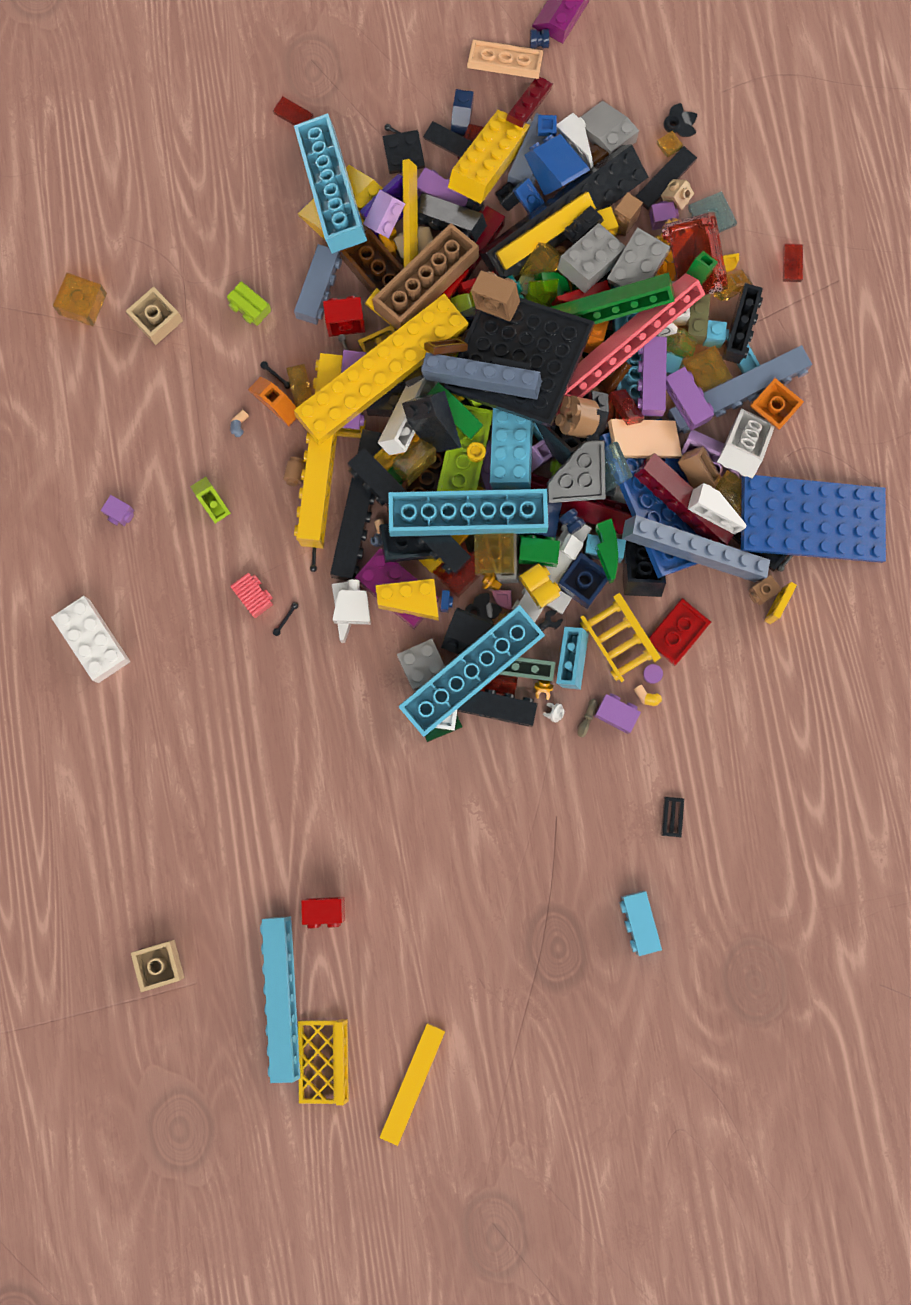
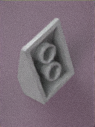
[581,101,639,154]

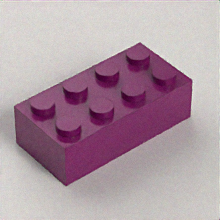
[355,549,439,629]

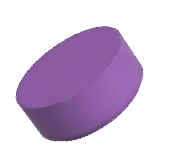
[643,664,663,684]

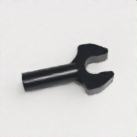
[537,610,563,631]

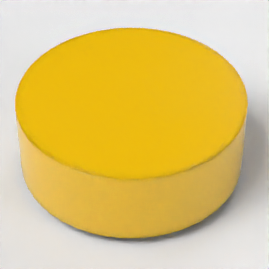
[467,442,486,462]

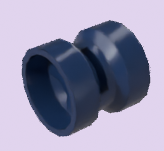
[530,29,549,49]
[559,508,586,534]

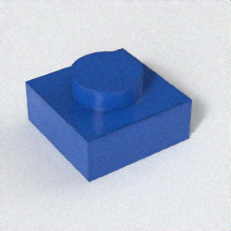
[538,115,557,136]
[441,590,453,613]

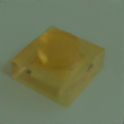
[657,131,683,158]

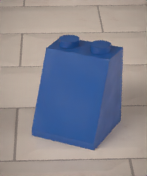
[524,134,590,196]

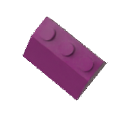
[532,0,590,44]

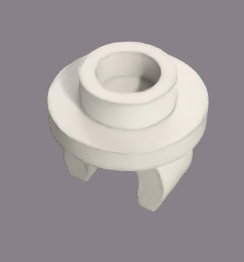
[543,703,564,723]

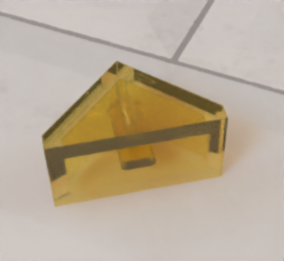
[666,328,698,359]

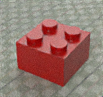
[323,296,365,337]
[301,897,345,929]

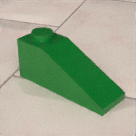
[427,383,483,440]

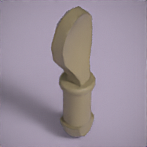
[577,699,598,738]

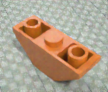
[248,376,297,427]

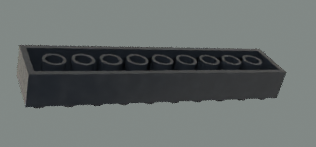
[479,144,649,279]

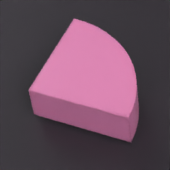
[492,590,512,610]

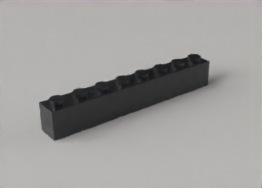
[330,429,382,581]
[347,448,471,576]

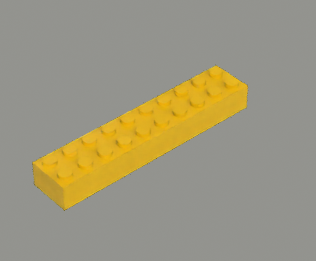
[294,294,468,445]
[294,353,343,549]

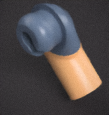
[230,410,249,437]
[370,519,384,547]

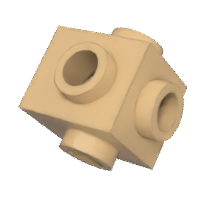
[661,179,694,210]

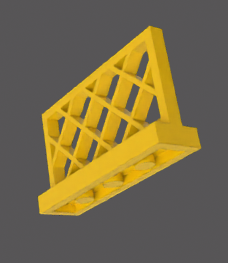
[298,1019,349,1105]

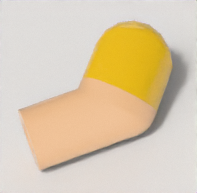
[634,685,662,706]

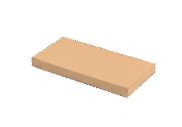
[467,40,543,79]
[608,419,682,459]

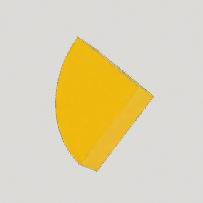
[720,253,739,276]

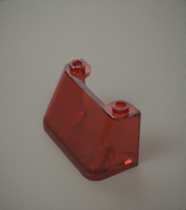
[662,212,728,295]

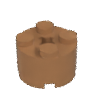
[555,396,600,438]

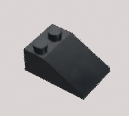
[402,391,462,454]
[623,540,666,597]

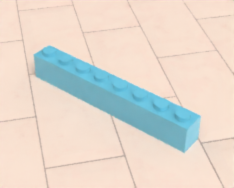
[260,916,300,1083]

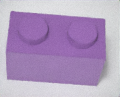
[594,693,641,734]

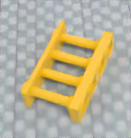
[580,593,661,683]

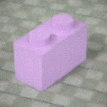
[363,190,405,238]

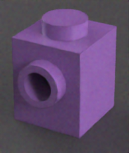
[649,201,679,230]
[100,495,134,526]

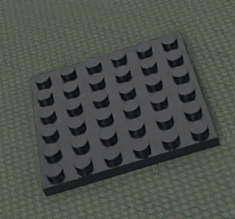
[444,297,595,427]

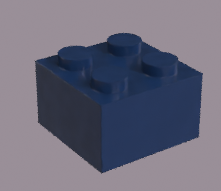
[558,553,608,609]

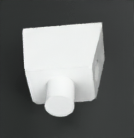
[333,579,371,625]

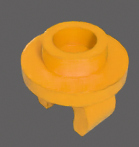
[482,572,502,591]
[534,680,554,700]

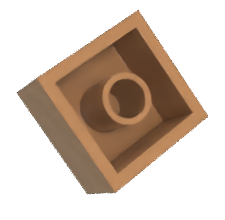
[471,270,520,321]

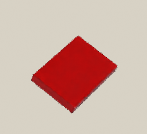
[649,598,711,666]

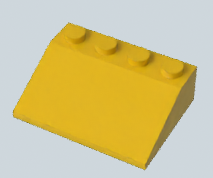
[298,165,383,241]

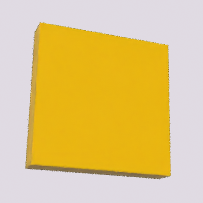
[764,582,797,624]

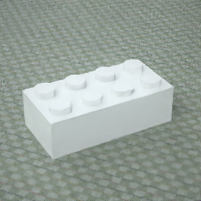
[717,408,775,479]
[51,596,131,683]

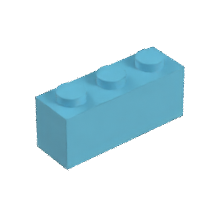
[556,627,589,690]
[619,891,662,956]

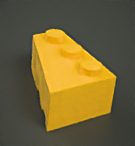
[376,579,439,621]

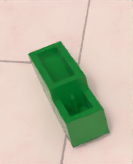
[595,519,618,584]

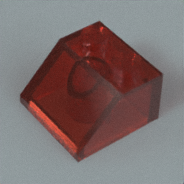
[432,549,485,598]

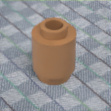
[283,457,306,486]

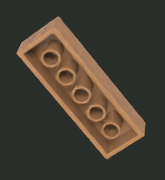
[372,223,479,330]

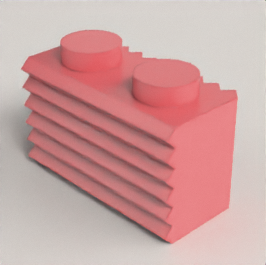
[230,572,273,618]

